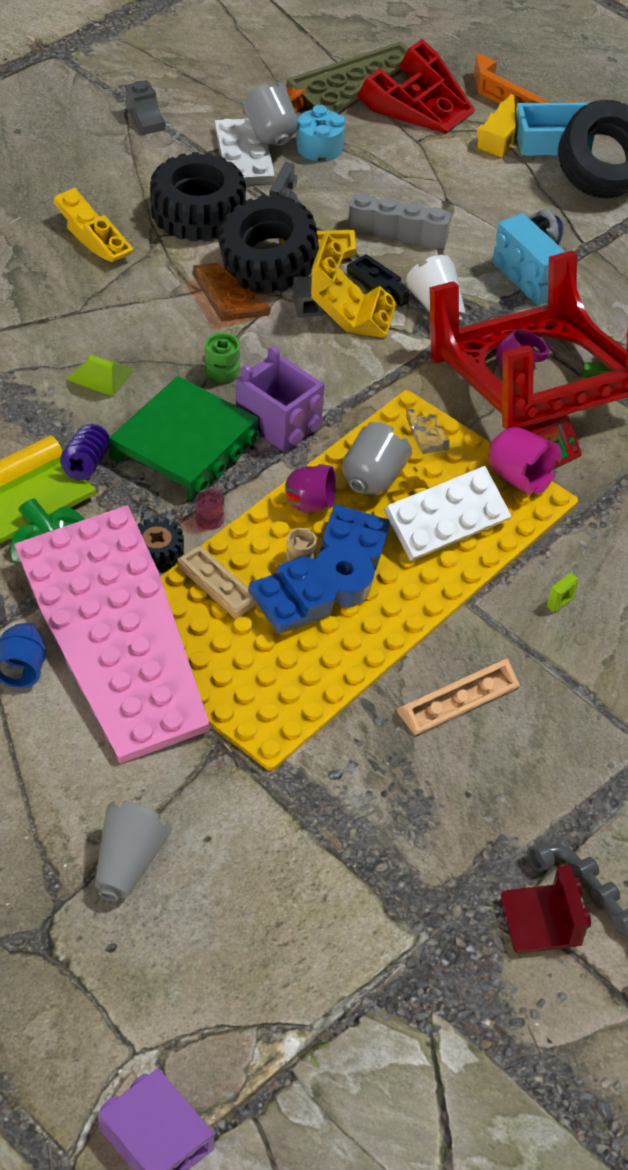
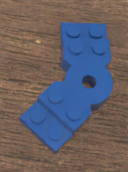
[248,504,390,635]

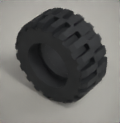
[150,152,246,242]
[218,195,319,293]

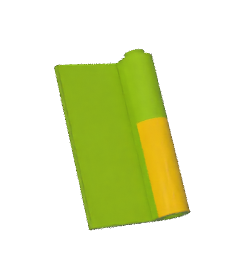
[0,435,97,544]

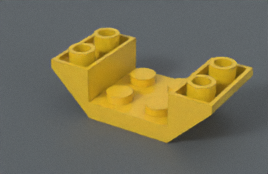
[311,233,397,338]

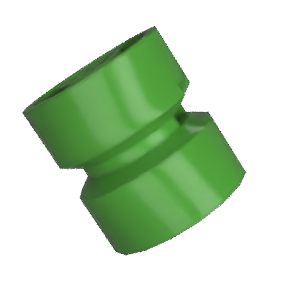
[205,333,240,384]

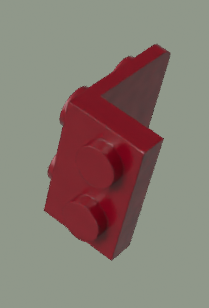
[500,865,591,954]

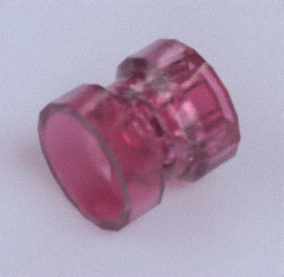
[195,489,225,530]

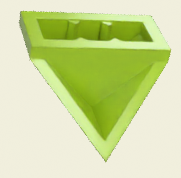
[66,354,133,397]

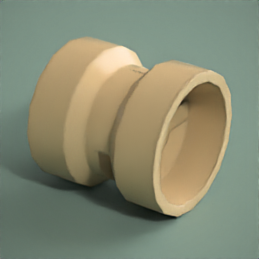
[286,528,317,562]

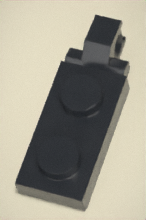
[347,254,410,306]

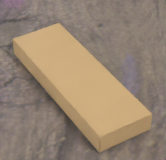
[177,545,258,619]

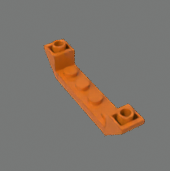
[474,53,576,112]

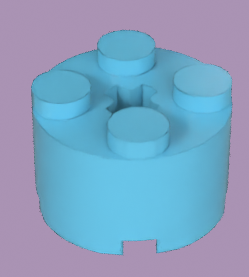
[296,105,345,161]

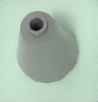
[94,801,172,902]

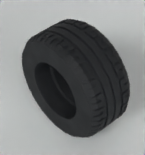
[558,100,628,198]

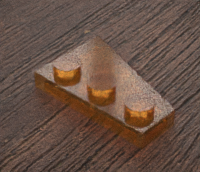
[192,263,271,322]

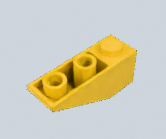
[476,94,516,158]

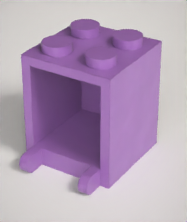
[236,346,324,452]

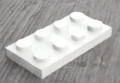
[215,118,275,185]
[384,466,512,561]

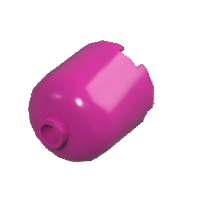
[488,427,562,495]

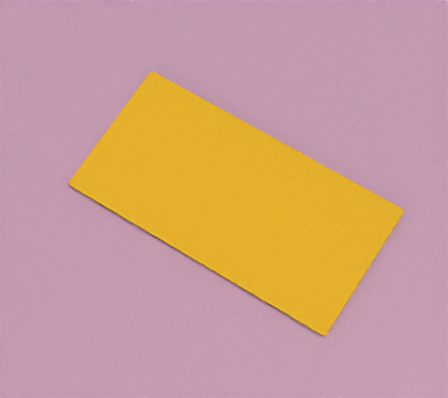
[160,390,578,771]

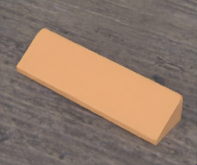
[396,658,520,735]

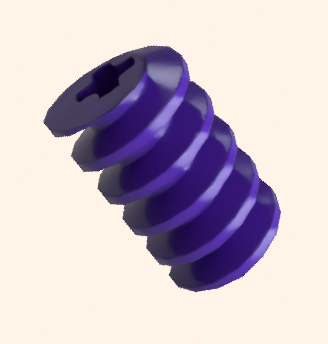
[60,424,110,481]

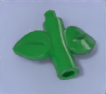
[11,498,85,562]

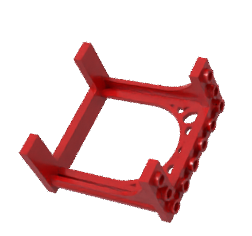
[429,251,628,429]

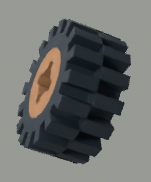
[137,518,184,573]

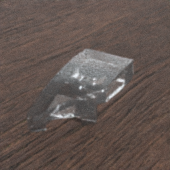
[406,409,449,454]

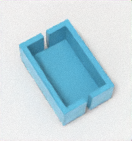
[515,102,595,156]
[492,213,565,306]

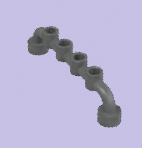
[527,842,628,937]

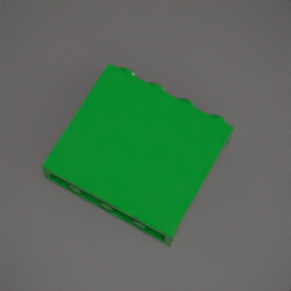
[108,376,260,502]

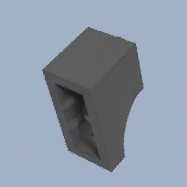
[125,80,166,135]

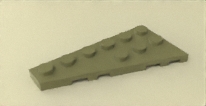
[286,41,408,113]

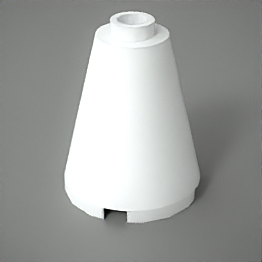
[406,255,466,327]

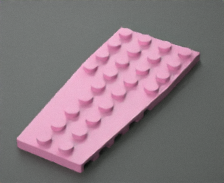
[14,505,210,763]

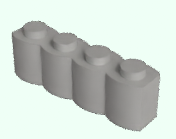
[348,193,451,249]

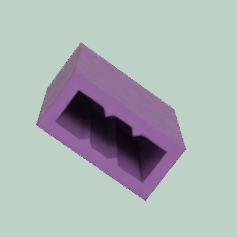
[98,1068,214,1170]

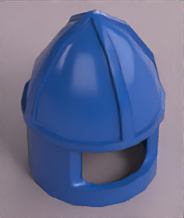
[0,623,46,688]

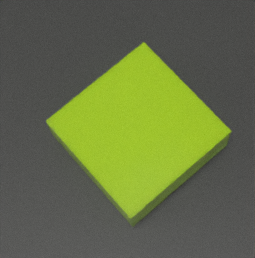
[546,573,579,613]

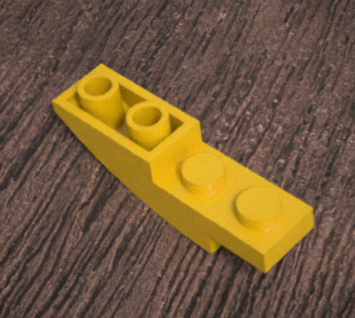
[53,188,134,262]

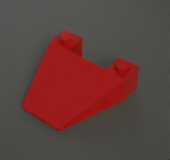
[357,39,475,134]

